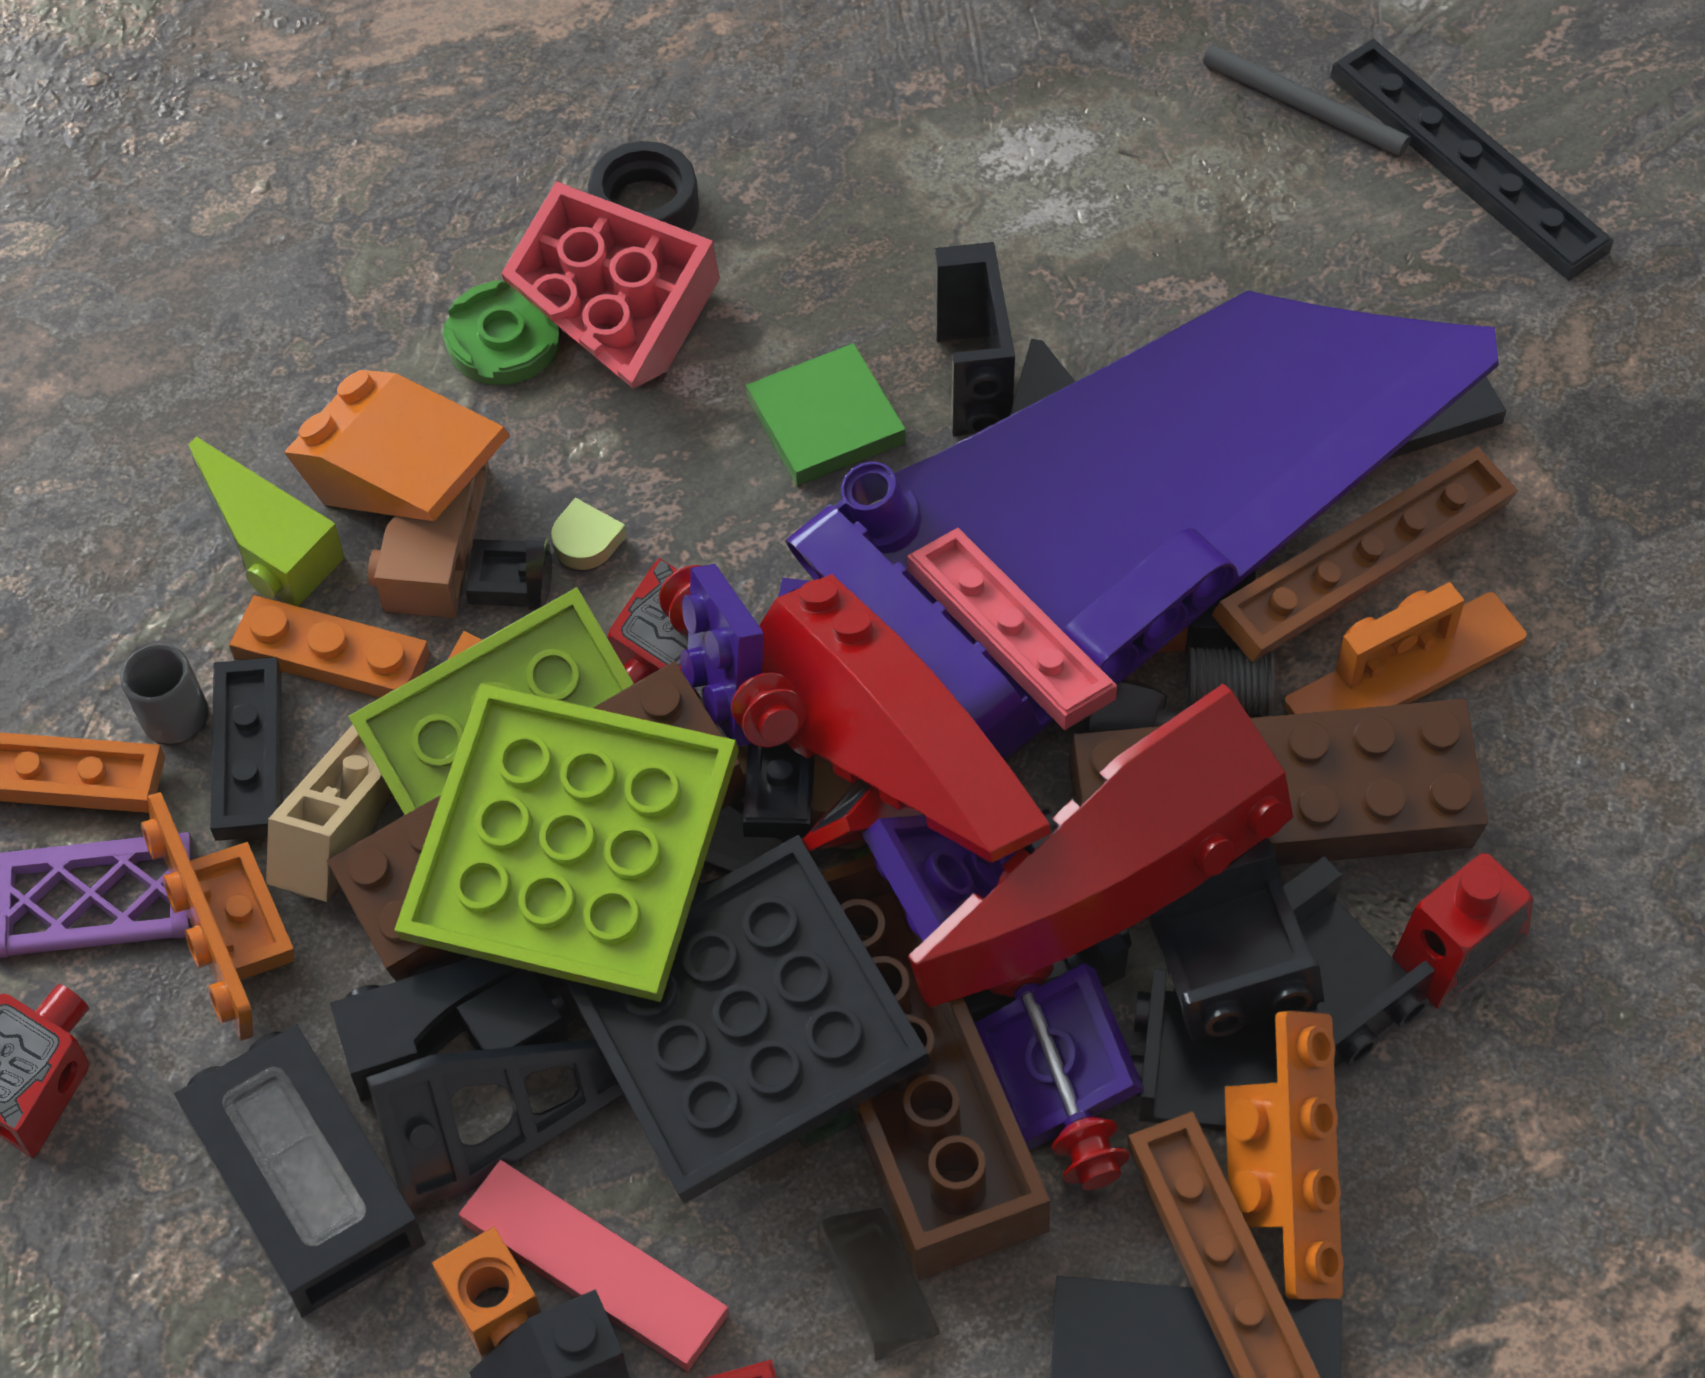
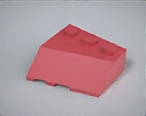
[501,181,720,389]

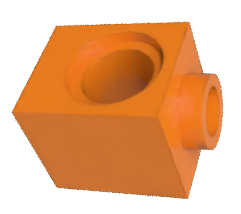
[431,1226,541,1357]

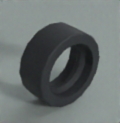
[588,141,699,231]

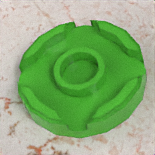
[442,280,561,385]

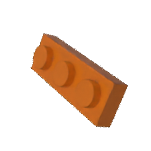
[229,595,430,698]
[0,732,165,813]

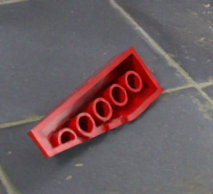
[759,574,1051,863]
[908,684,1294,1008]

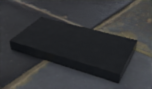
[1049,1276,1342,1378]

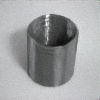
[120,644,208,744]
[1186,646,1275,717]

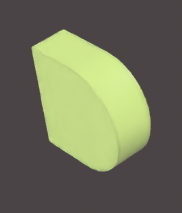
[551,497,627,570]

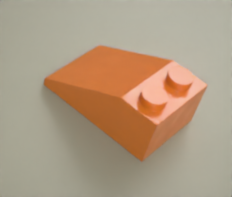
[284,370,510,521]

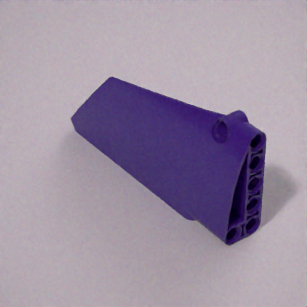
[785,290,1499,761]

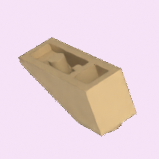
[266,724,391,902]

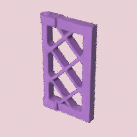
[0,832,193,958]

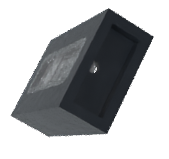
[174,1024,425,1318]

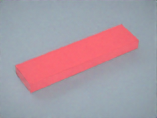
[907,528,1117,730]
[458,1160,729,1372]

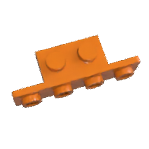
[1284,582,1527,715]
[141,792,294,1041]
[1225,1011,1344,1299]

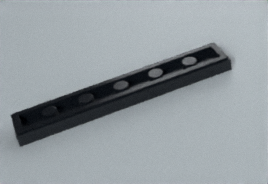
[1330,38,1614,281]

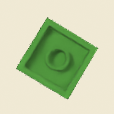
[746,343,906,486]

